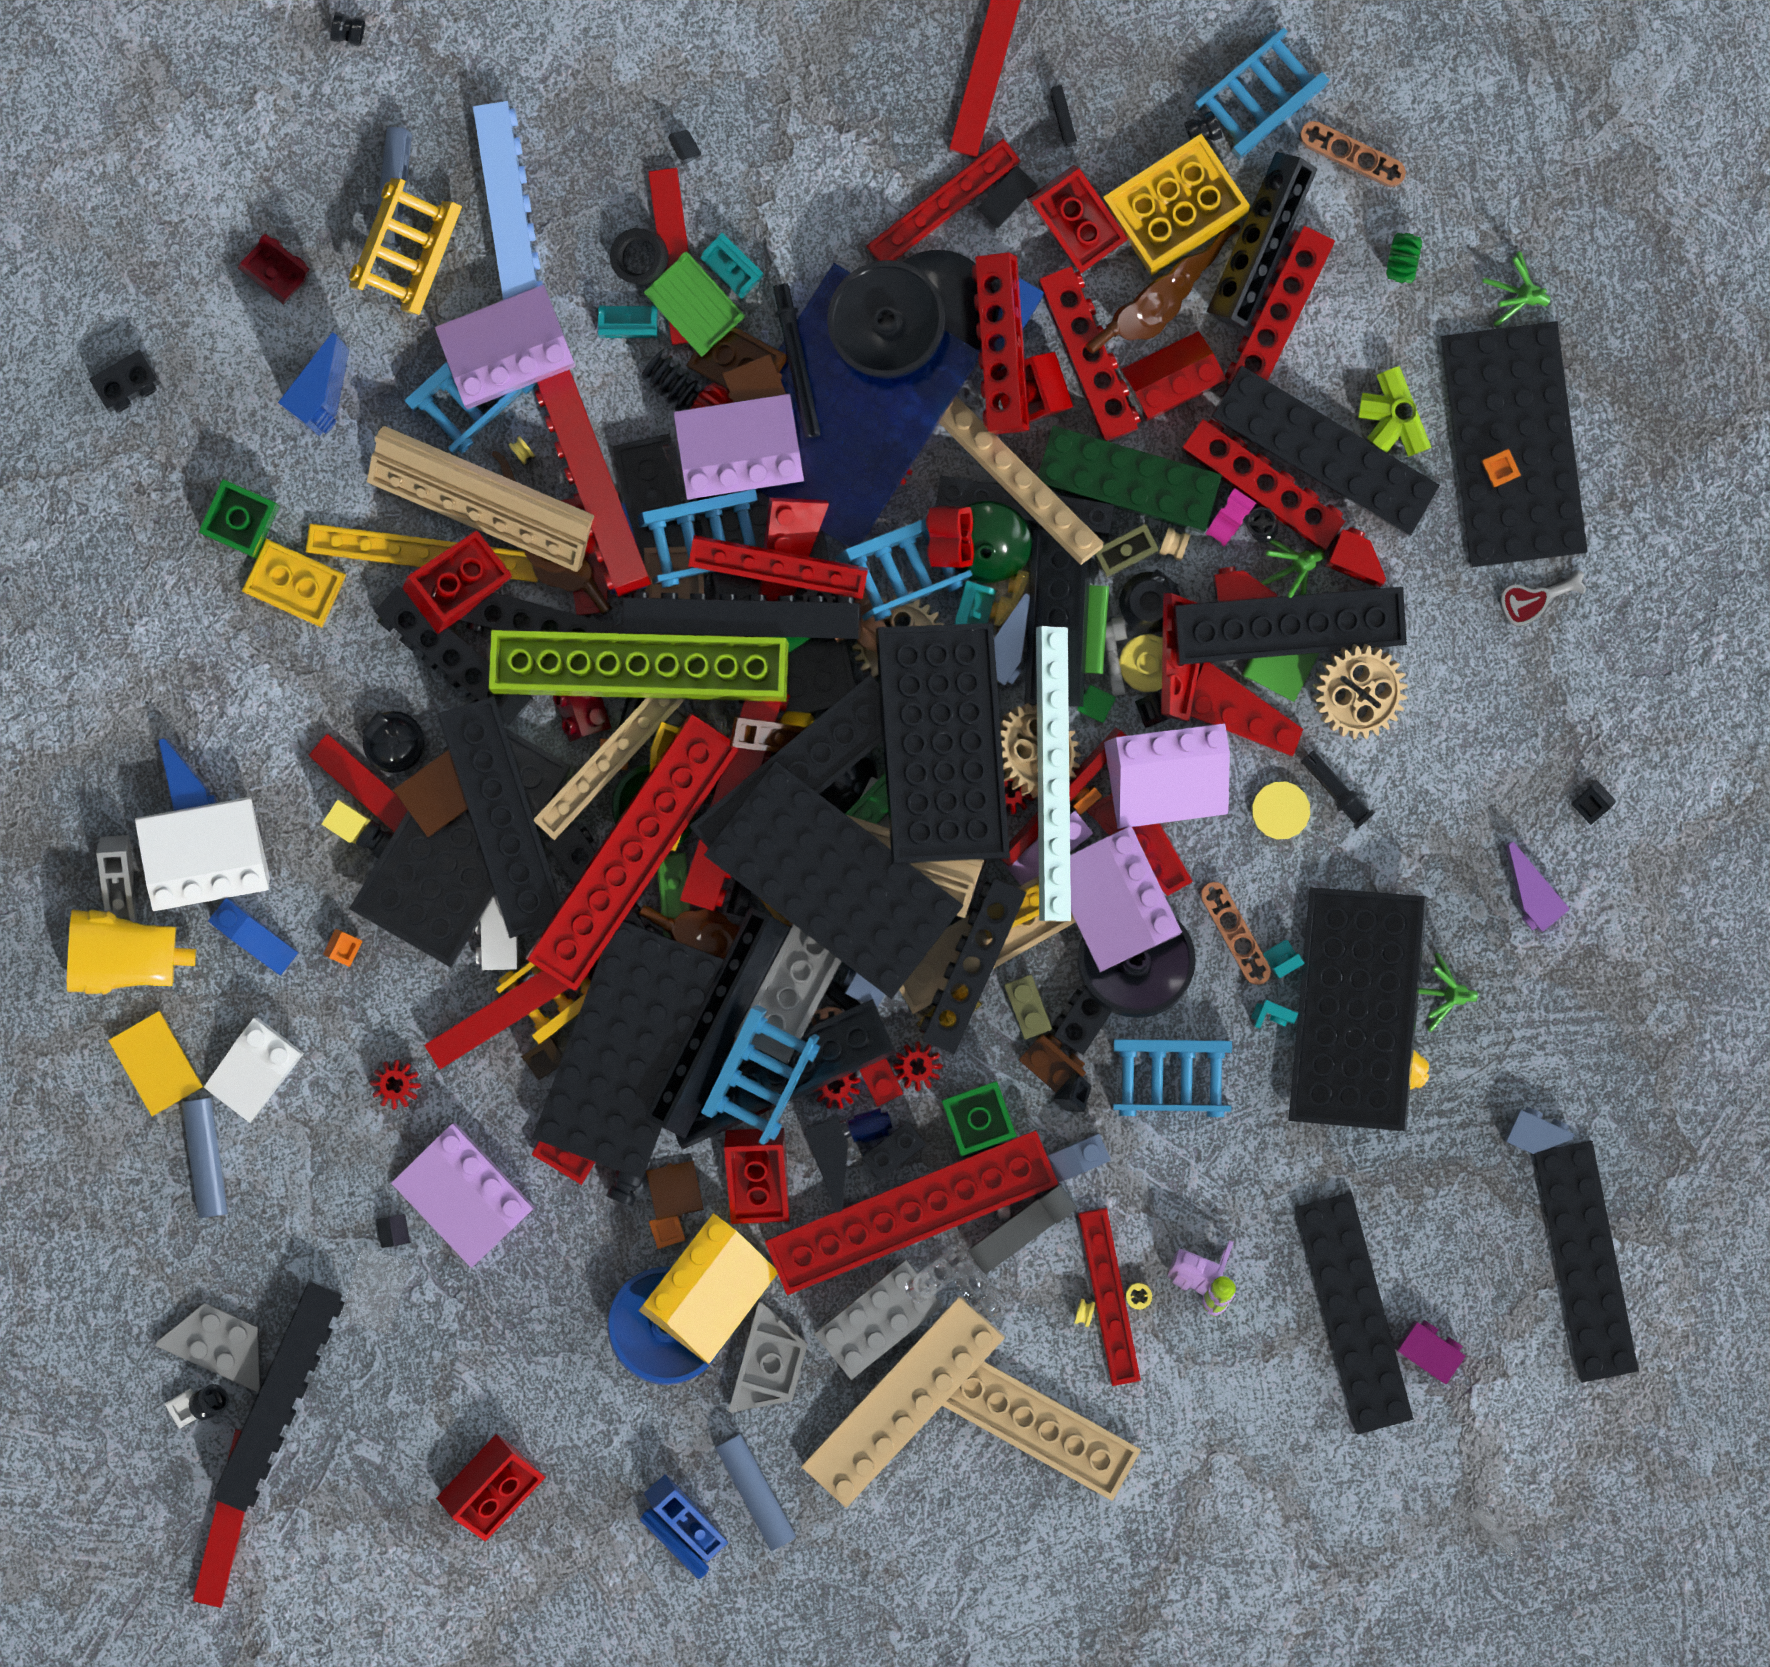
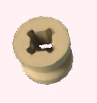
[1159,527,1191,562]

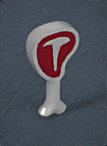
[1500,570,1586,627]

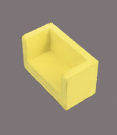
[322,800,371,844]

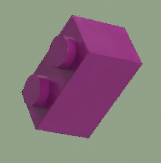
[1395,1320,1466,1385]

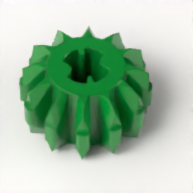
[1386,233,1422,283]

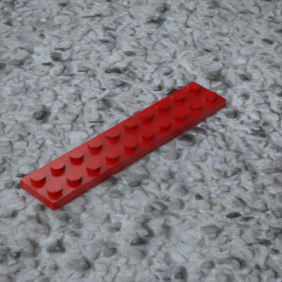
[526,713,739,991]
[765,1130,1059,1295]

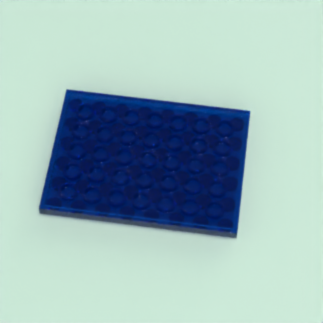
[756,263,981,548]

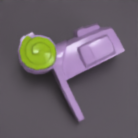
[1167,1240,1236,1317]

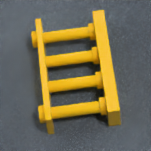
[348,178,462,315]
[496,953,602,1044]

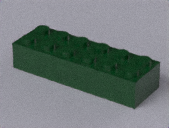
[1038,426,1222,534]

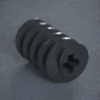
[641,349,704,412]

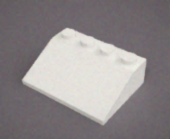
[135,797,270,911]

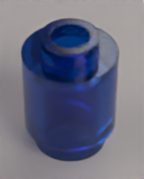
[848,1107,893,1144]

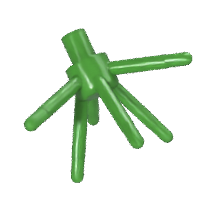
[1482,251,1550,327]
[1260,539,1325,598]
[1419,953,1478,1032]

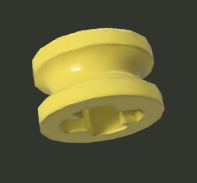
[508,436,535,465]
[1125,1282,1152,1310]
[1074,1298,1095,1327]

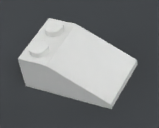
[204,1018,304,1123]

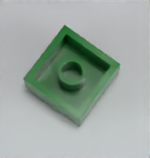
[199,479,280,559]
[942,1080,1017,1156]

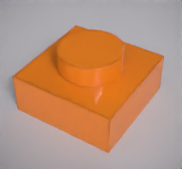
[1481,449,1521,488]
[1070,786,1102,815]
[323,928,362,967]
[649,1216,686,1249]

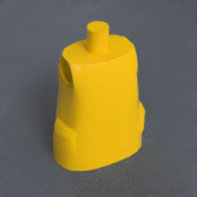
[67,909,196,995]

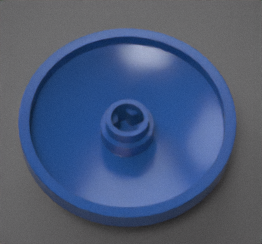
[607,1266,720,1385]

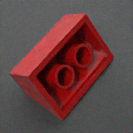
[1120,331,1227,422]
[436,1434,546,1542]

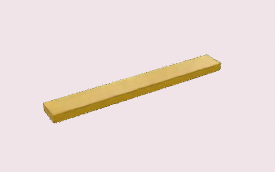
[306,523,539,583]

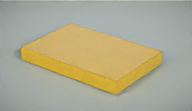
[242,538,347,628]
[108,1011,204,1116]

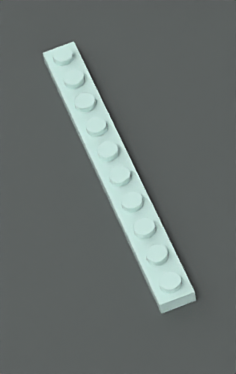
[1036,626,1071,922]

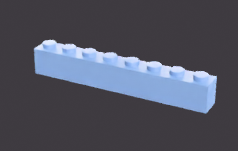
[473,101,543,300]

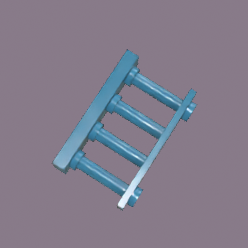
[1194,28,1330,160]
[404,362,538,455]
[637,489,758,588]
[835,518,972,622]
[701,1005,820,1145]
[1112,1039,1232,1117]

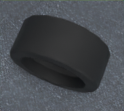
[609,228,669,285]

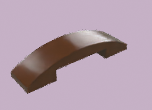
[730,717,807,753]

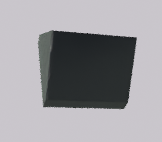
[1135,692,1169,728]
[376,1214,411,1248]

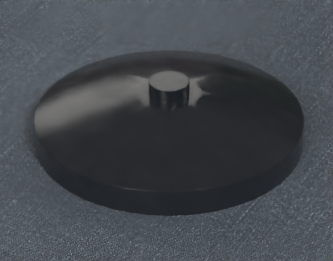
[903,250,996,367]
[827,260,946,379]
[1077,917,1196,1018]

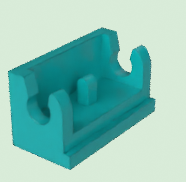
[700,232,764,300]
[598,305,658,338]
[954,581,997,624]

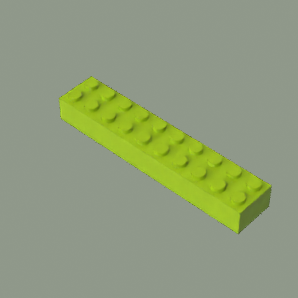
[489,630,789,702]

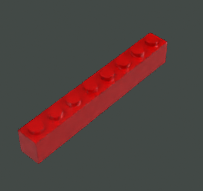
[535,369,651,597]
[680,694,791,911]

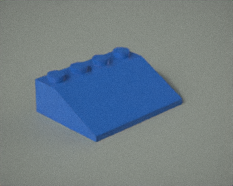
[278,332,349,437]

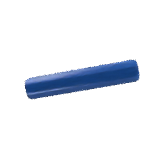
[640,1508,709,1579]

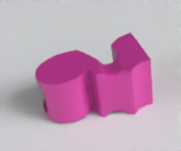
[1205,488,1256,547]

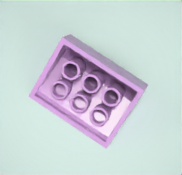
[435,285,576,409]
[674,394,804,500]
[1104,724,1230,829]
[1070,826,1182,972]
[391,1123,536,1268]

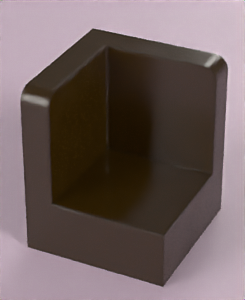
[521,1037,563,1080]

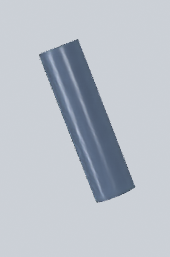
[376,127,412,248]
[181,1098,228,1218]
[715,1433,796,1551]

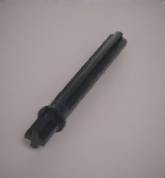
[773,283,820,438]

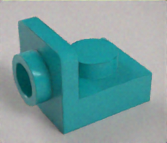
[1263,940,1305,979]
[1251,999,1298,1029]

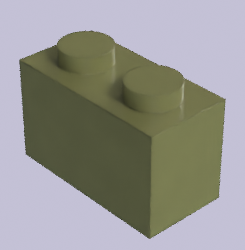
[1093,524,1159,579]
[1003,974,1052,1040]

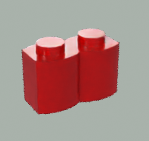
[926,506,974,568]

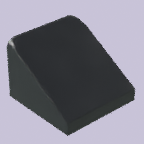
[668,130,701,165]
[1571,780,1616,825]
[1053,1073,1092,1112]

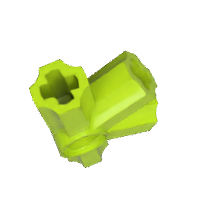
[1358,366,1432,457]

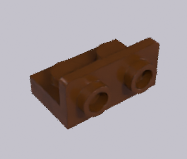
[1019,1033,1086,1093]

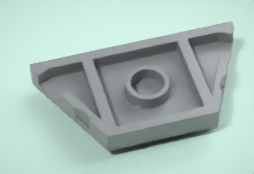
[728,1302,808,1413]
[155,1303,261,1392]

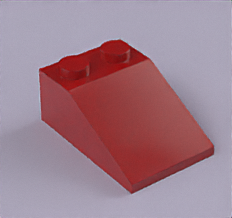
[1026,165,1128,273]
[402,530,512,634]
[724,1128,790,1224]

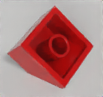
[996,352,1073,423]
[1325,527,1386,588]

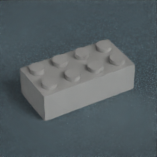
[814,1258,943,1380]

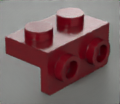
[238,233,310,305]
[553,695,612,742]

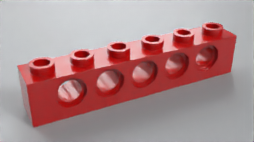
[1225,226,1335,387]
[972,252,1030,435]
[1038,266,1141,442]
[1181,419,1346,552]

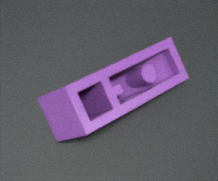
[1505,842,1570,932]

